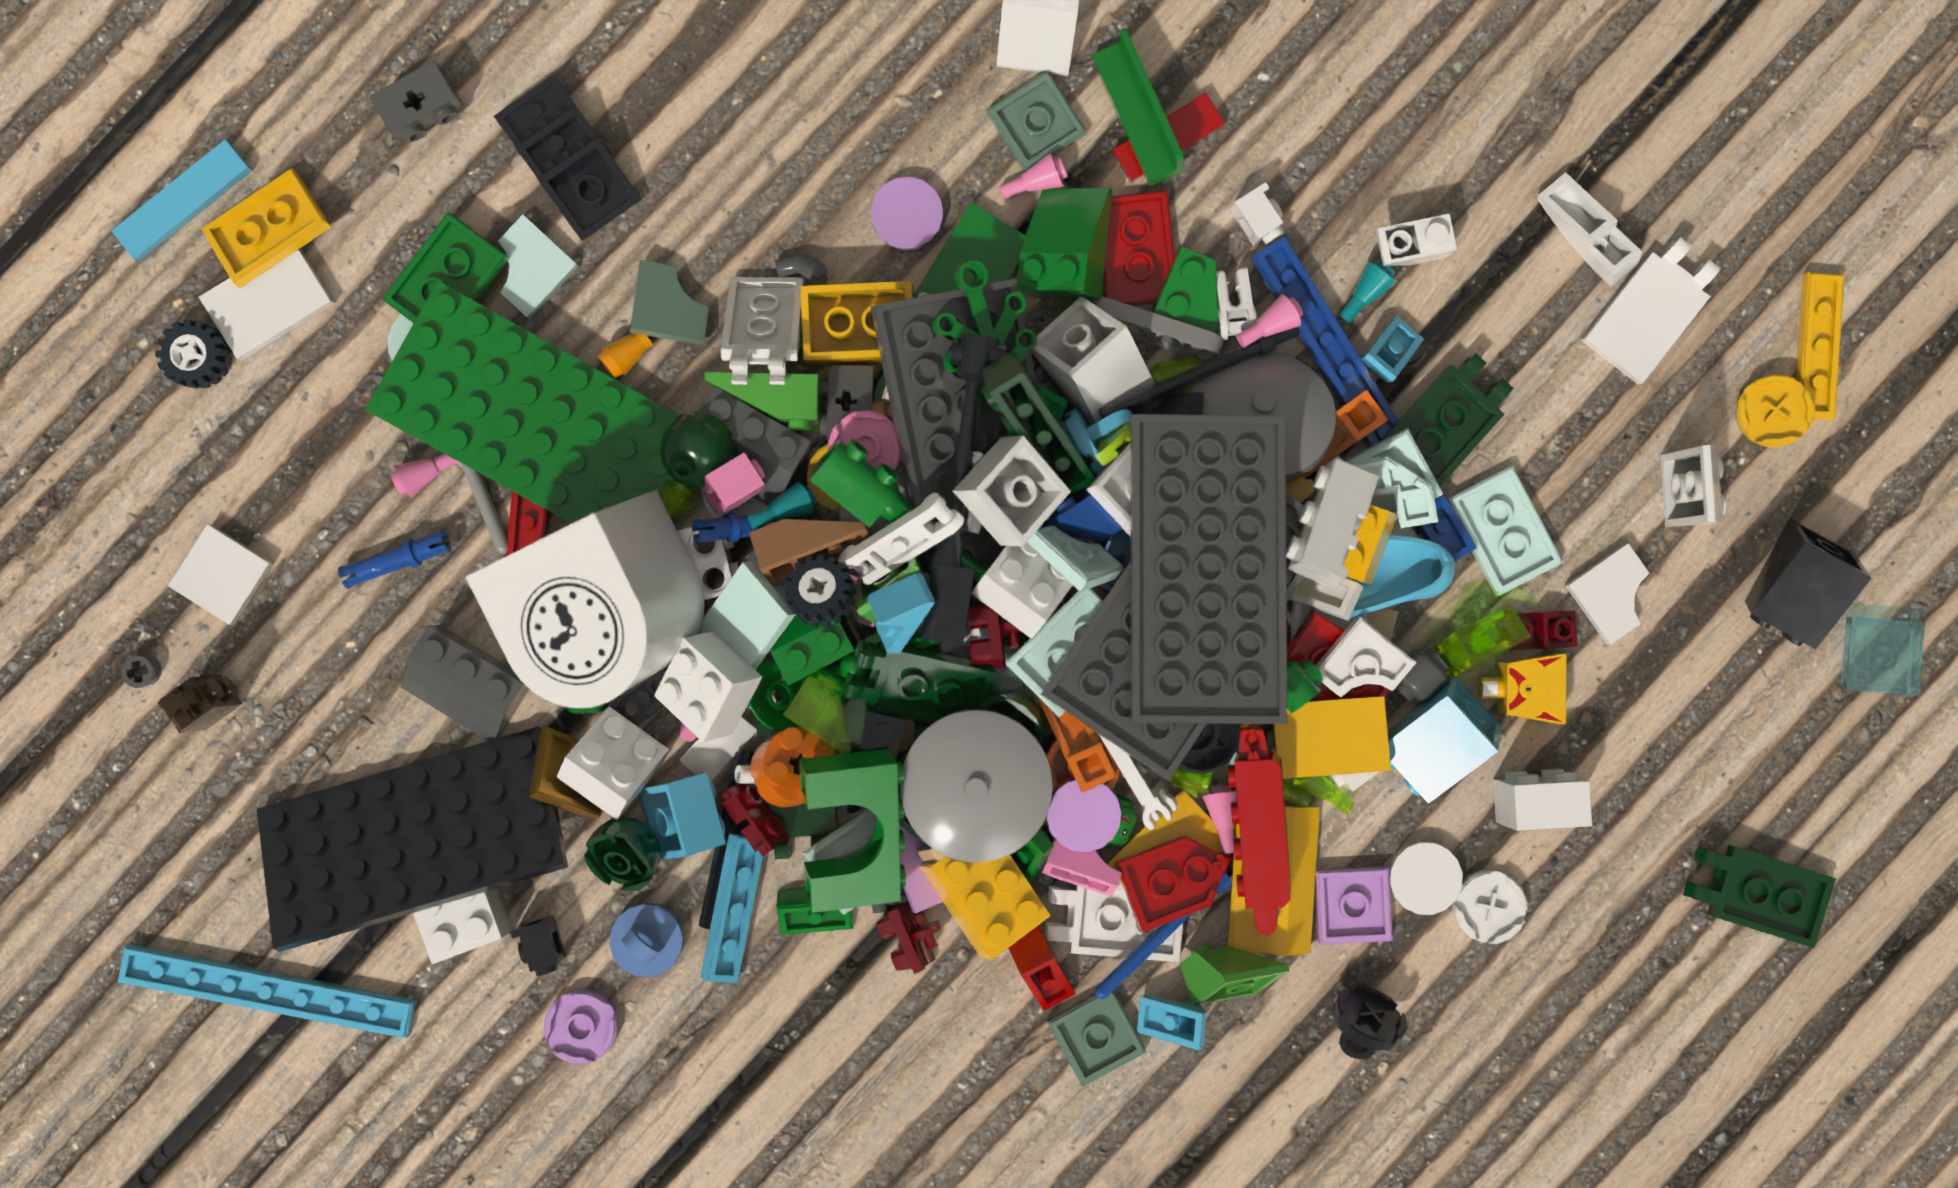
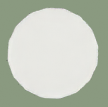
[1389,841,1463,915]
[1452,870,1527,944]

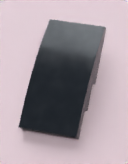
[494,74,642,241]

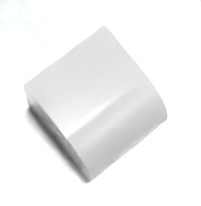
[466,490,705,708]

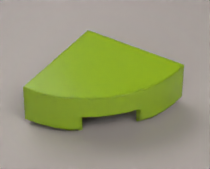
[1095,421,1130,466]

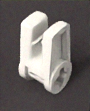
[1216,267,1257,340]

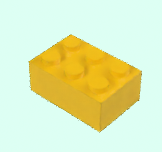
[800,281,914,366]
[920,855,1051,960]

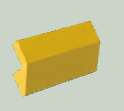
[1228,806,1320,956]

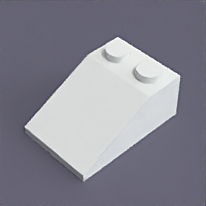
[1660,445,1726,527]

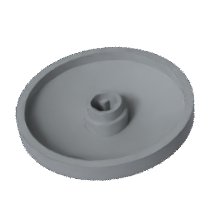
[1190,352,1336,482]
[900,709,1053,862]

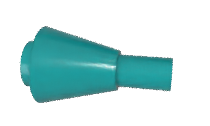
[1339,259,1396,324]
[748,482,816,529]

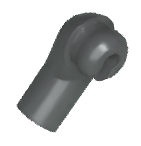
[775,254,828,286]

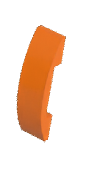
[1303,390,1389,478]
[1036,695,1117,793]

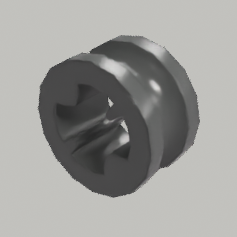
[121,654,161,688]

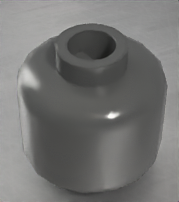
[1396,648,1450,703]

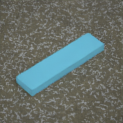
[111,139,253,262]
[700,833,764,983]

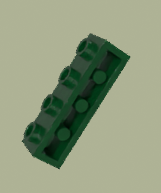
[980,350,1096,500]

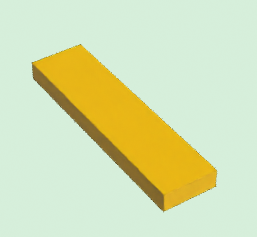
[1796,272,1845,421]

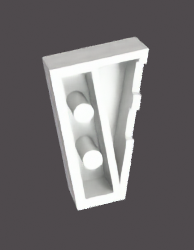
[1286,458,1379,586]

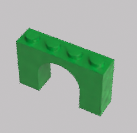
[799,749,906,913]

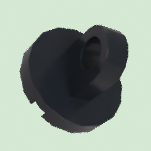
[1333,987,1407,1059]

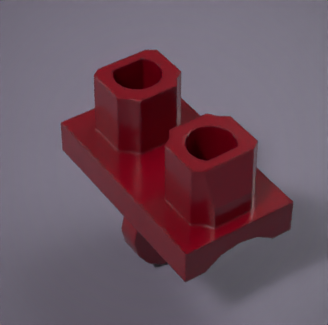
[967,603,1026,670]
[876,902,942,974]

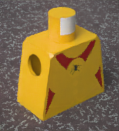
[1477,653,1566,724]

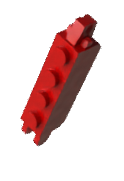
[1228,726,1291,936]

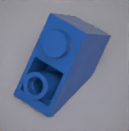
[1045,485,1123,542]

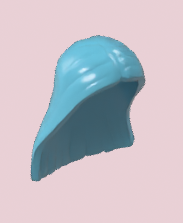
[1346,535,1455,618]

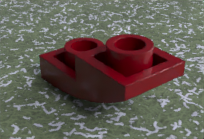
[1495,610,1578,651]

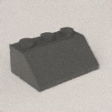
[699,386,812,506]
[401,625,529,741]

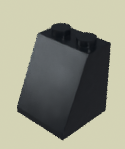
[1745,519,1872,649]

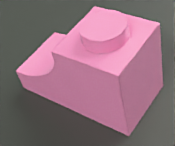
[700,453,765,518]
[1042,836,1122,897]

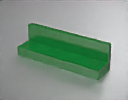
[1092,28,1184,187]

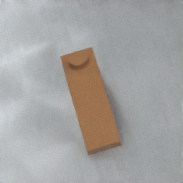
[749,519,871,586]

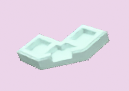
[1349,454,1438,528]

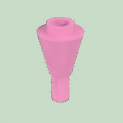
[1000,152,1068,199]
[1236,294,1303,348]
[390,453,459,498]
[1202,785,1237,854]

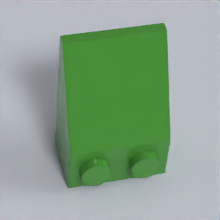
[704,372,823,433]

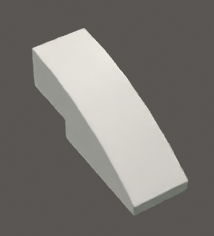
[1537,172,1642,287]

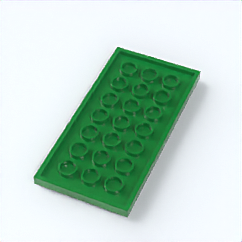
[365,281,679,524]

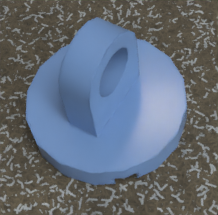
[609,903,684,977]

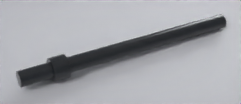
[1099,327,1299,419]

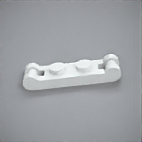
[839,492,964,585]

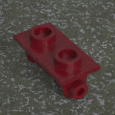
[720,783,789,856]

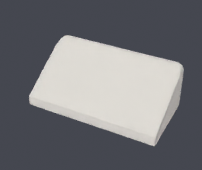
[679,715,757,781]

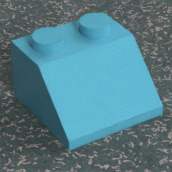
[638,772,726,860]

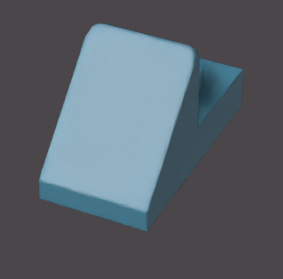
[1360,315,1424,383]
[868,573,935,653]
[1137,994,1207,1051]

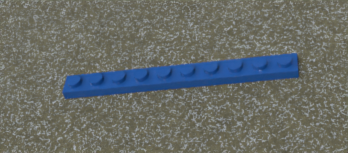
[1251,236,1477,562]

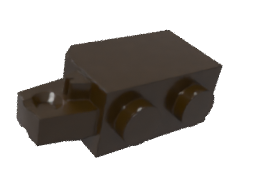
[158,674,242,734]

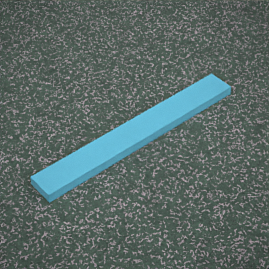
[118,944,417,1038]

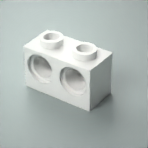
[677,527,740,602]

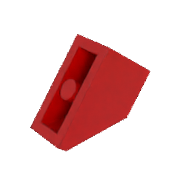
[1008,926,1076,1011]

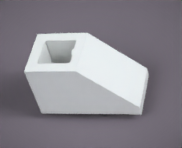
[1376,213,1457,266]

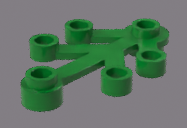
[932,260,1037,386]

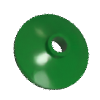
[749,660,811,732]

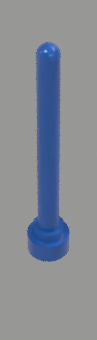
[1095,872,1232,999]

